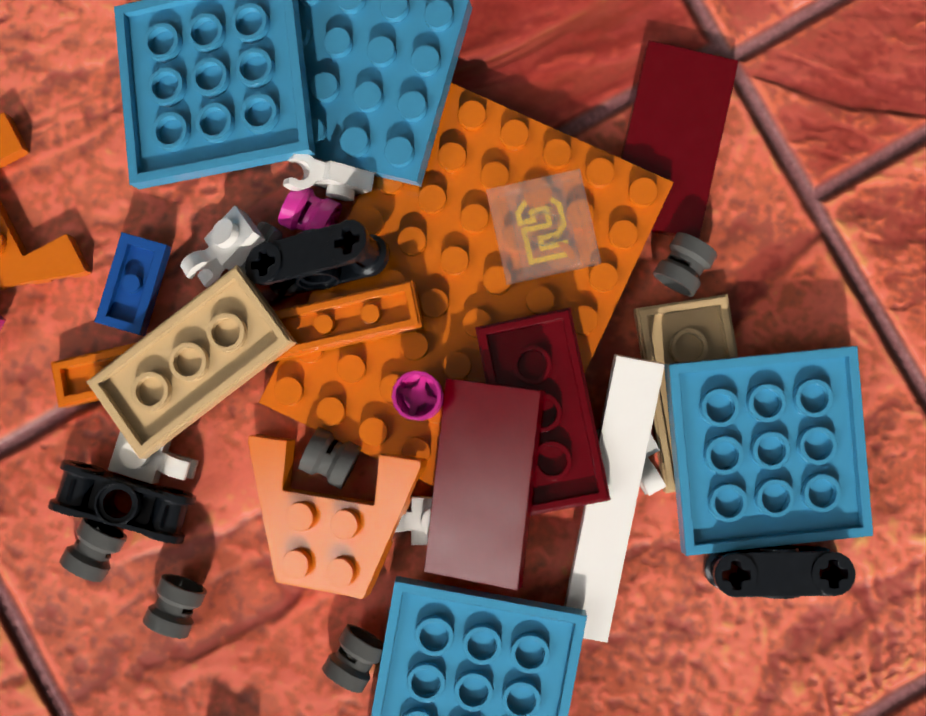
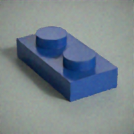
[94,232,172,336]

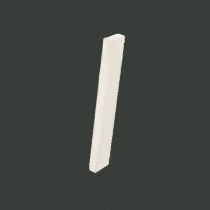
[564,354,665,643]

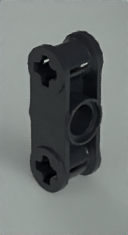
[245,220,390,297]
[48,460,197,544]
[703,545,856,599]

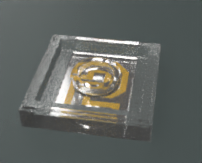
[486,169,601,285]

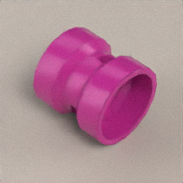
[278,187,342,231]
[392,371,444,421]

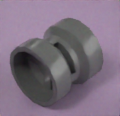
[652,232,718,297]
[298,427,362,490]
[60,518,127,582]
[143,574,207,639]
[322,624,384,693]

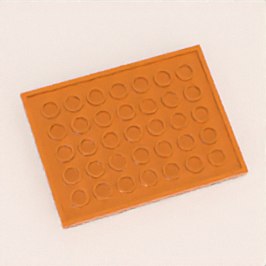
[259,83,674,486]

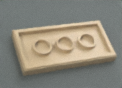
[87,265,297,459]
[633,294,738,493]

